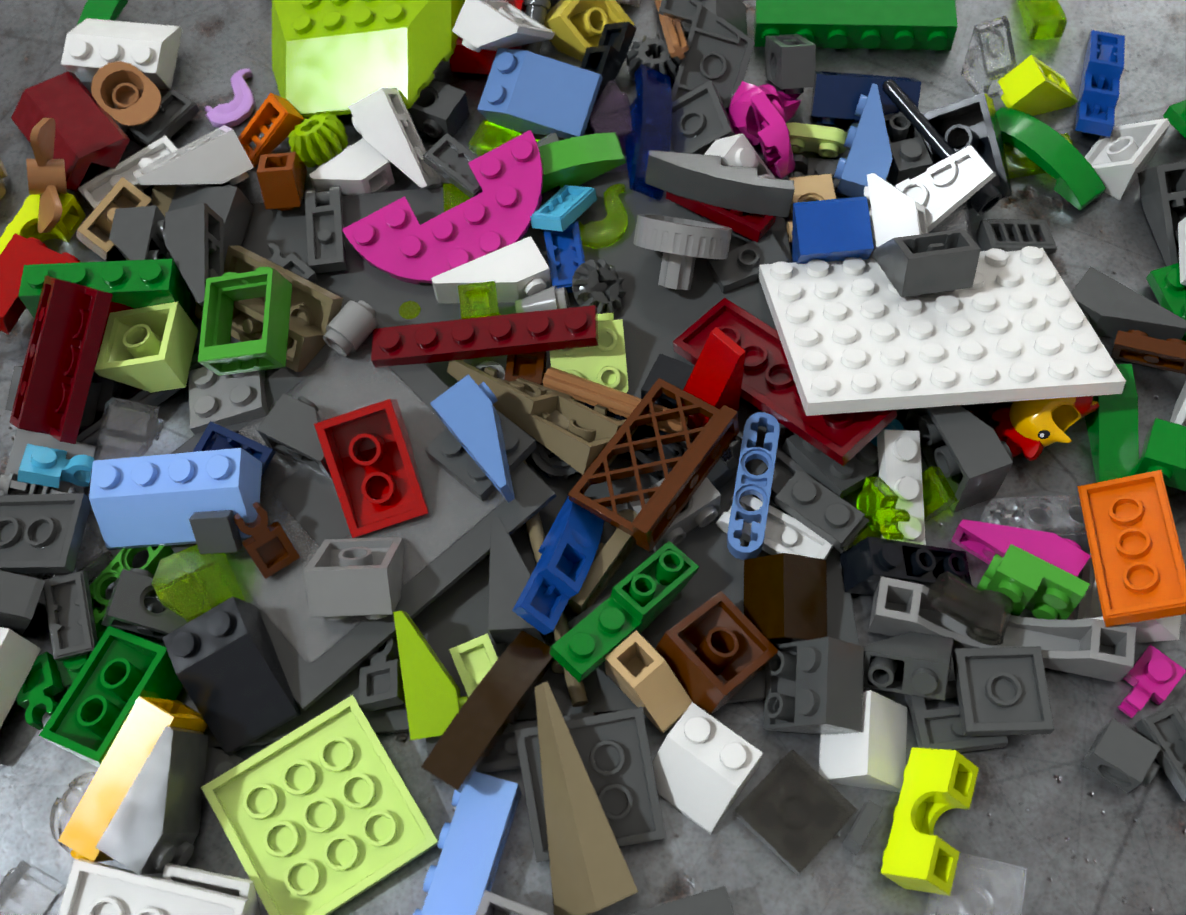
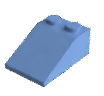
[477,48,603,138]

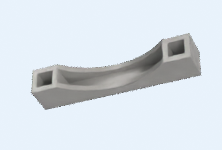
[868,576,1136,683]

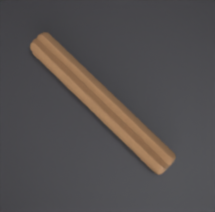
[654,0,689,60]
[542,367,688,433]

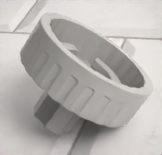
[633,214,732,290]

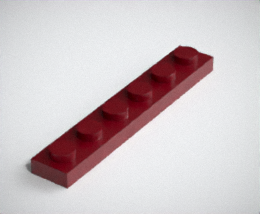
[371,305,598,368]

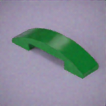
[996,107,1106,211]

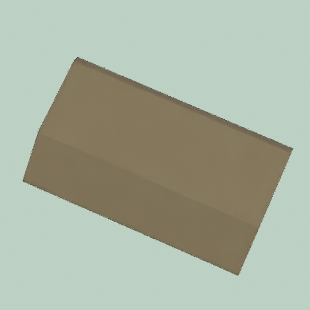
[194,245,343,372]

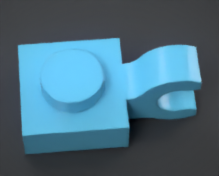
[17,444,94,488]

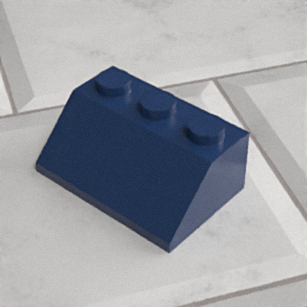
[811,70,922,126]

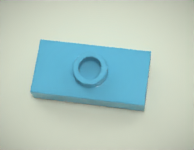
[530,185,597,232]

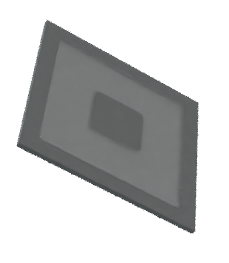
[170,316,556,711]

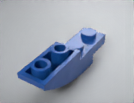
[512,496,604,635]

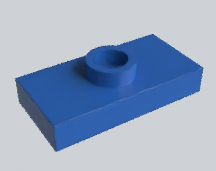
[543,221,585,293]

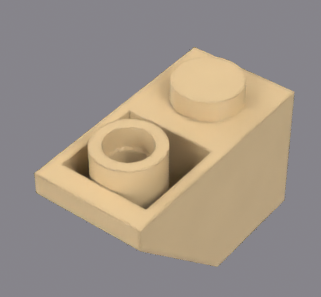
[605,630,692,734]

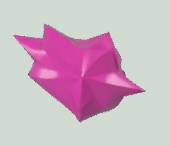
[727,81,801,147]

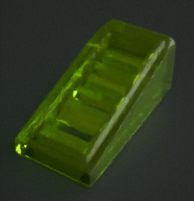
[1017,0,1067,40]

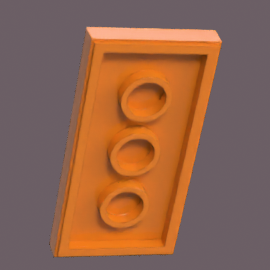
[1077,470,1186,627]

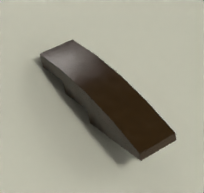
[421,630,554,793]

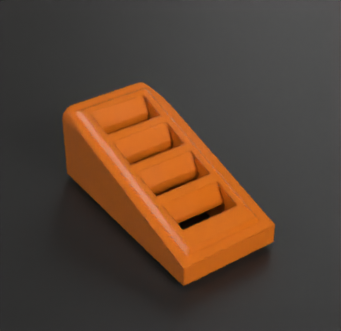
[238,92,304,168]

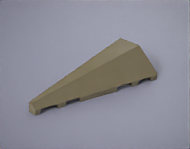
[447,359,638,475]
[534,681,638,915]

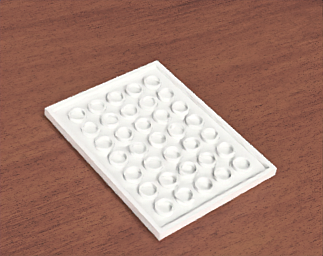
[758,246,1126,416]

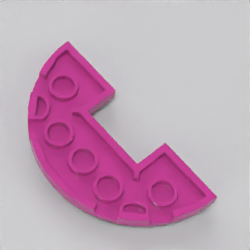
[342,130,544,285]

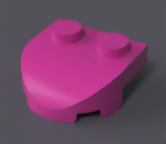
[751,91,795,179]

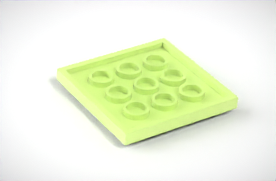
[201,695,438,915]

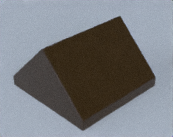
[744,553,827,643]

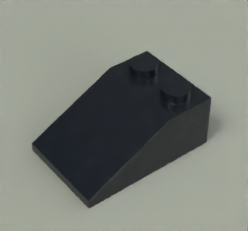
[922,92,1012,216]
[162,596,301,755]

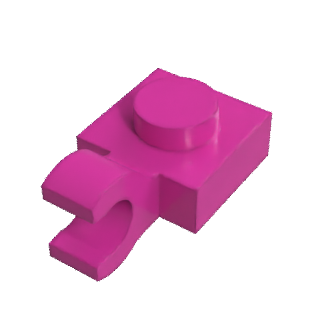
[1118,644,1186,719]

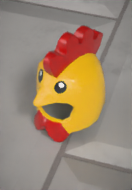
[992,396,1100,461]

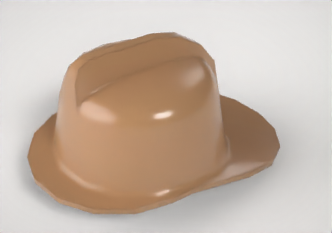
[91,61,162,126]

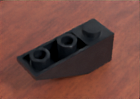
[840,536,973,596]

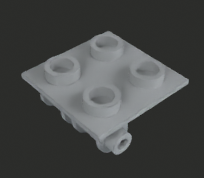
[0,428,96,495]

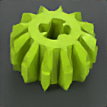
[288,112,349,167]

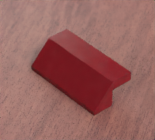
[11,71,130,191]
[9,275,113,444]

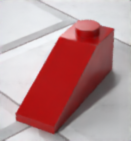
[681,327,746,429]

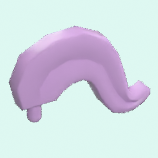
[205,68,256,128]

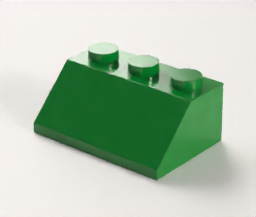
[39,626,183,768]

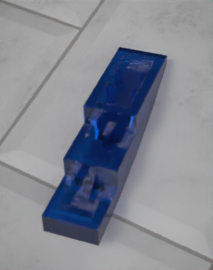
[625,64,672,201]

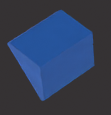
[792,196,874,264]

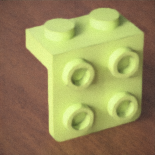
[549,313,629,400]

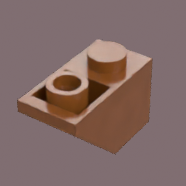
[257,152,307,211]

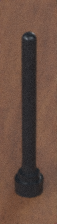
[882,80,1002,214]

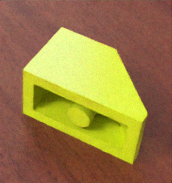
[998,55,1078,116]

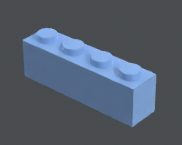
[413,771,522,915]

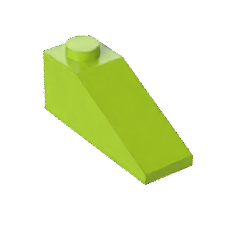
[393,611,468,740]

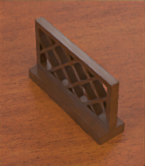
[568,378,739,552]

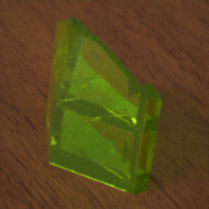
[151,544,245,623]

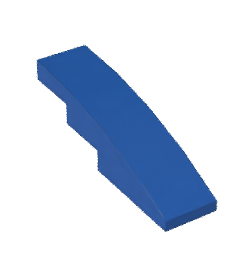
[1075,30,1125,137]

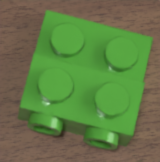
[975,544,1090,620]

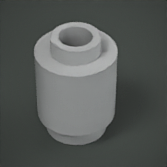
[323,300,378,357]

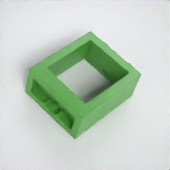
[198,267,292,376]

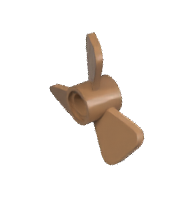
[26,118,67,233]

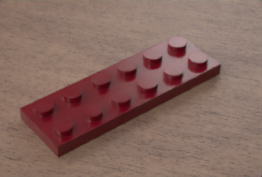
[672,297,897,466]

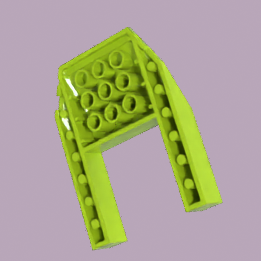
[272,0,465,118]

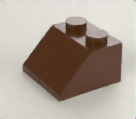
[655,591,778,715]

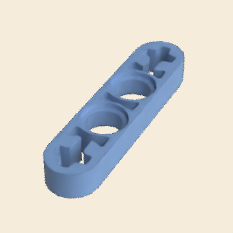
[727,412,780,560]

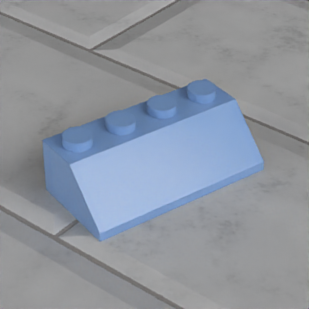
[89,448,262,550]

